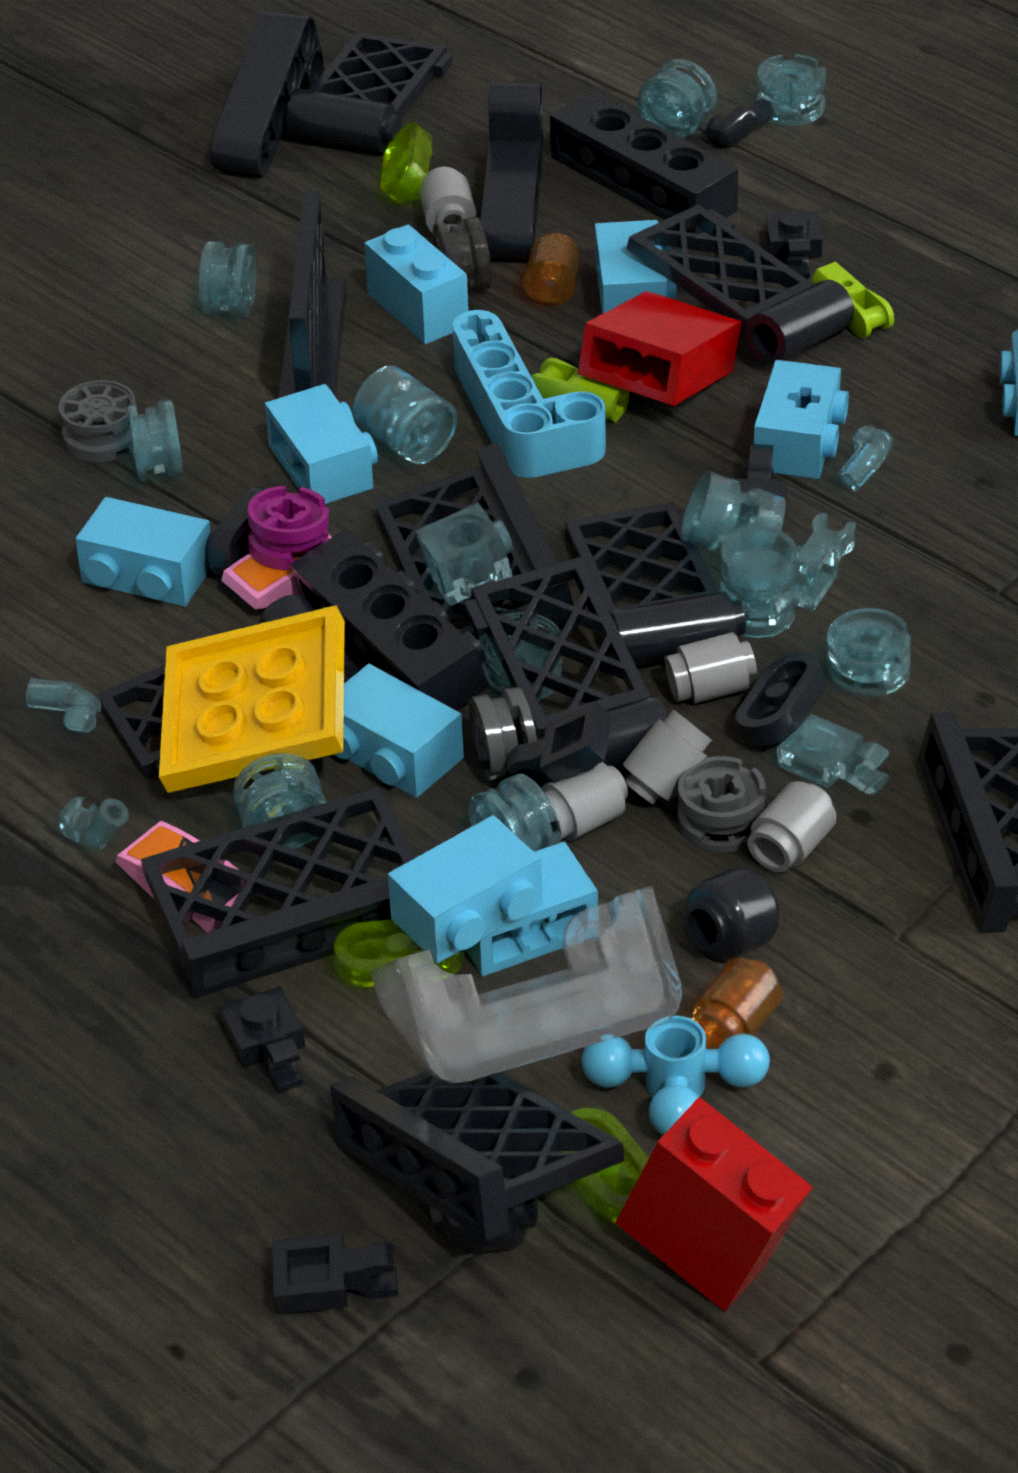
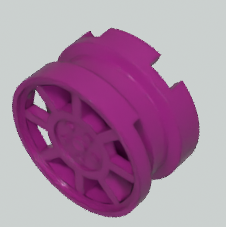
[248,486,329,570]

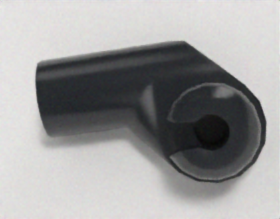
[706,99,774,147]

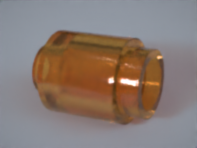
[523,233,581,306]
[692,958,782,1049]

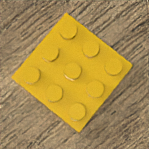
[159,605,345,793]

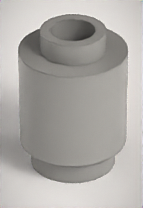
[419,167,477,239]
[664,632,757,704]
[622,710,712,804]
[532,762,628,842]
[747,781,836,872]

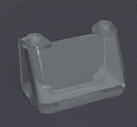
[370,886,682,1084]

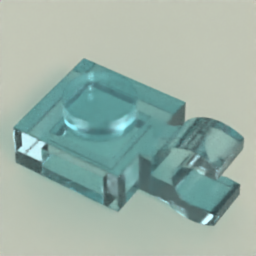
[787,513,856,611]
[777,714,889,795]

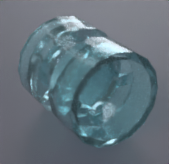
[353,365,457,464]
[681,471,786,567]
[720,526,797,638]

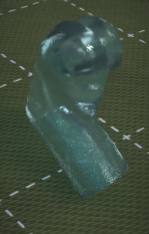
[837,425,893,490]
[26,678,101,733]
[58,797,129,850]

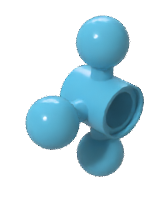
[581,1016,770,1136]

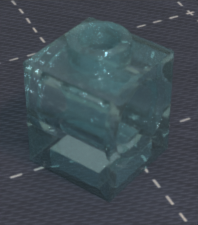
[415,503,514,606]

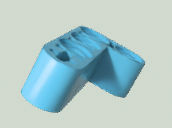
[452,310,606,478]

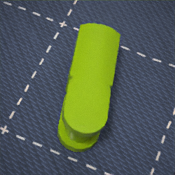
[812,262,894,339]
[531,358,630,423]

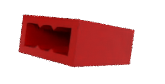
[578,291,742,406]
[615,1097,813,1312]

